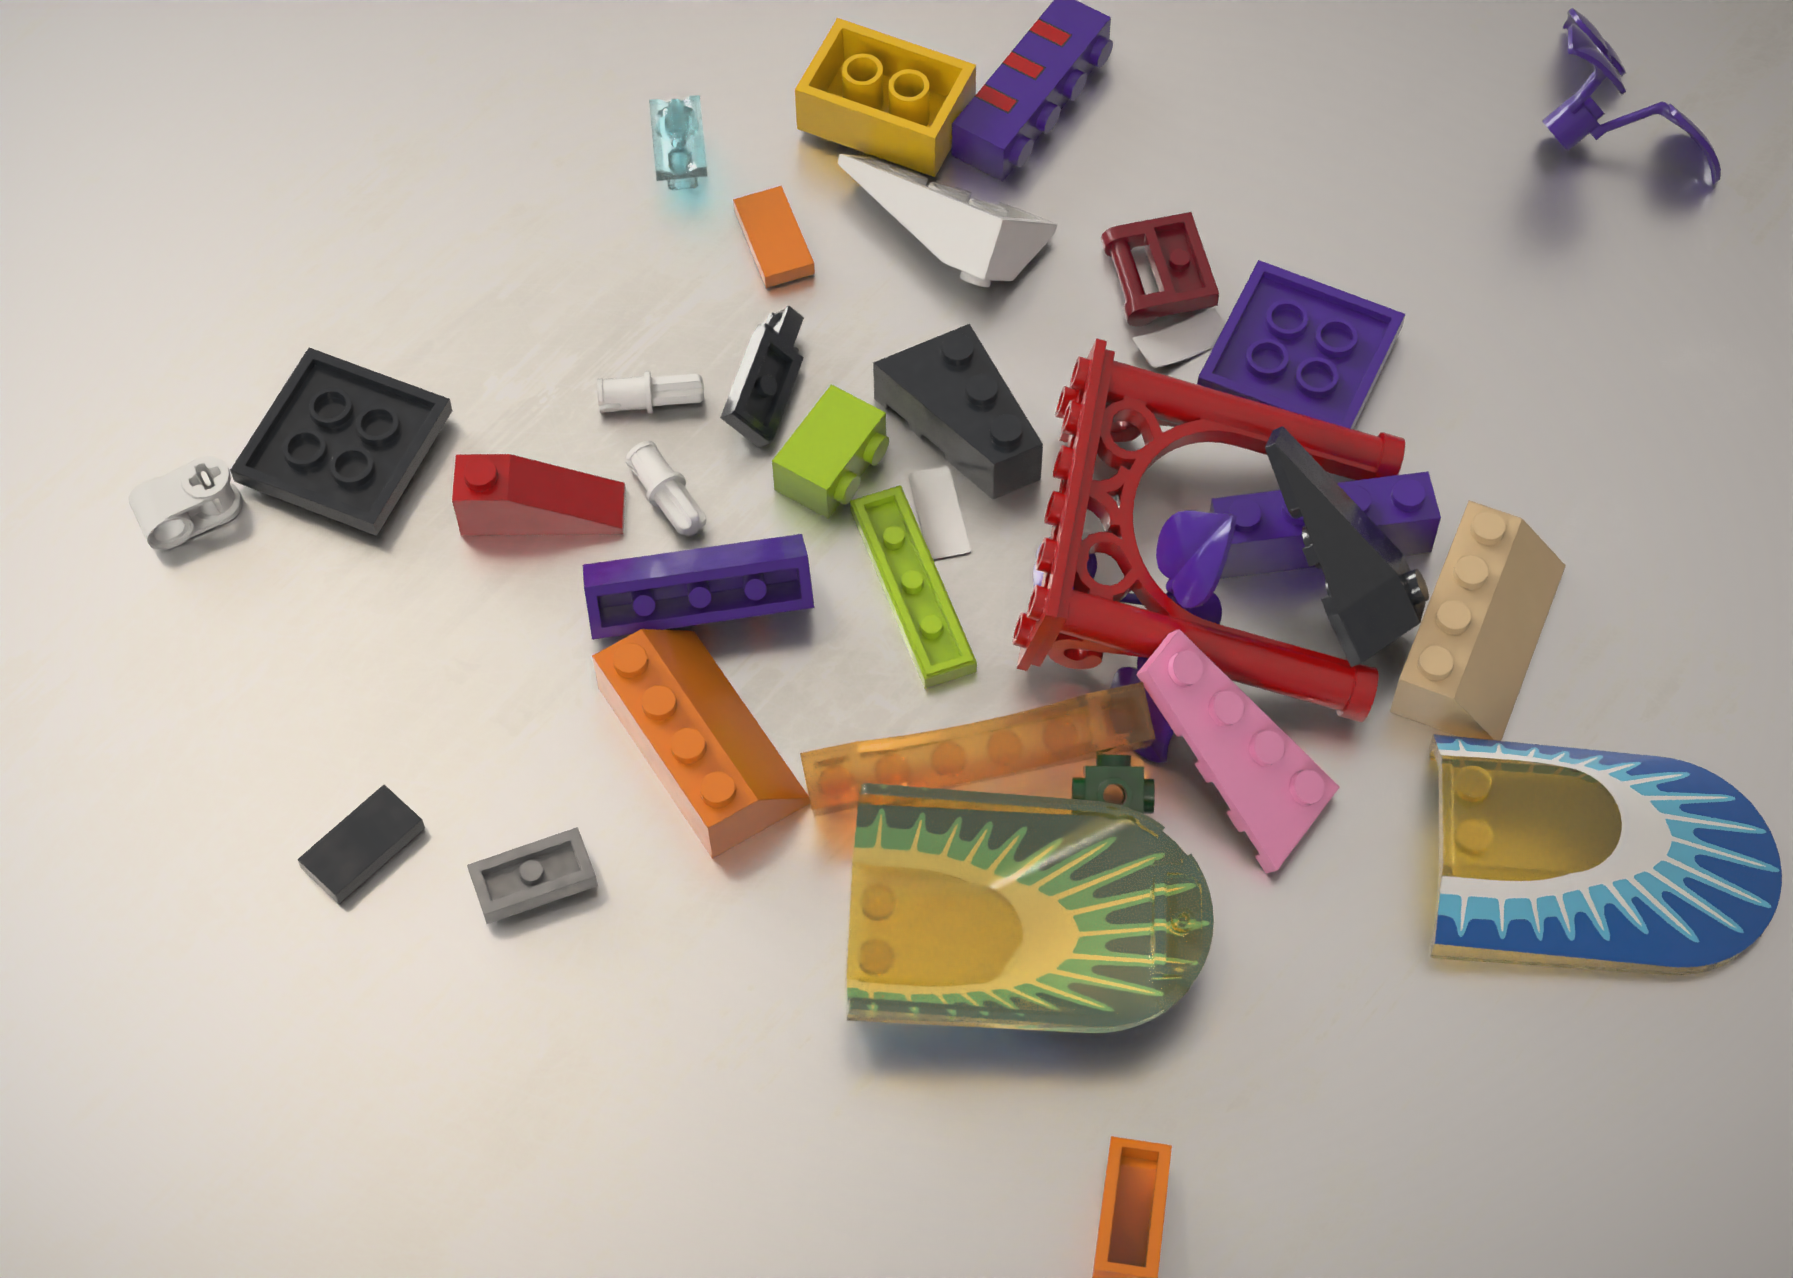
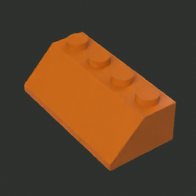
[592,629,810,859]

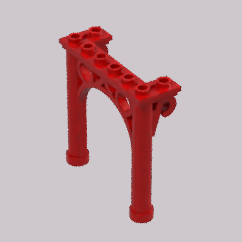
[1012,338,1405,722]

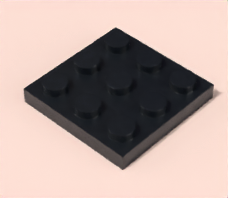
[230,347,453,536]

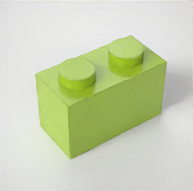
[772,384,889,519]

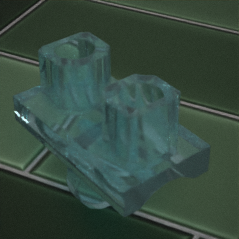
[649,95,708,190]

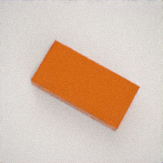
[733,186,815,288]

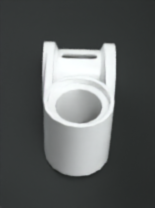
[128,456,243,550]

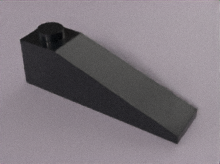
[1265,426,1429,667]

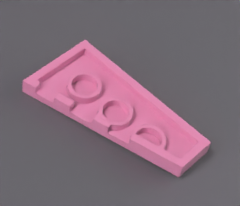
[1136,629,1340,874]

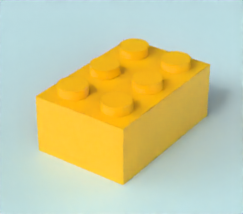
[795,18,976,177]

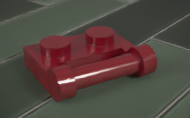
[1101,212,1219,327]

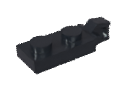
[720,306,804,447]

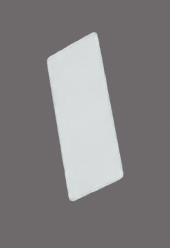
[908,466,971,560]

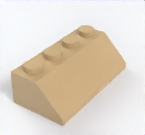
[1390,500,1566,741]

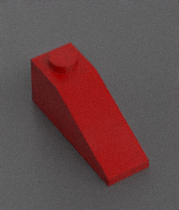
[452,454,626,536]

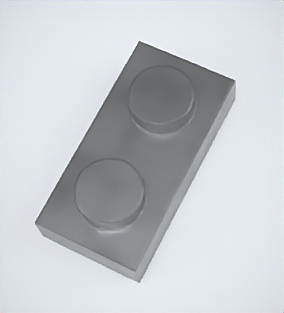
[467,827,598,924]

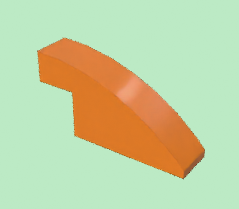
[1092,1136,1172,1278]

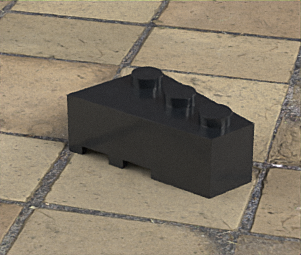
[873,324,1043,499]

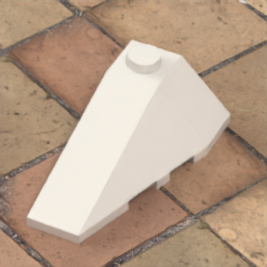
[837,154,1058,287]

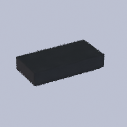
[297,784,425,904]

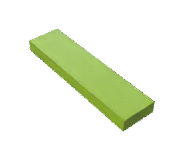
[850,485,977,689]

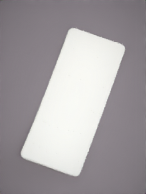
[1132,308,1226,368]

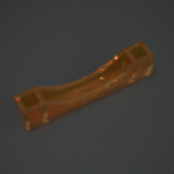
[800,682,1155,817]

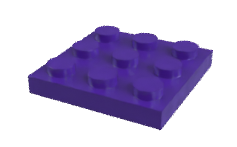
[1197,260,1405,429]

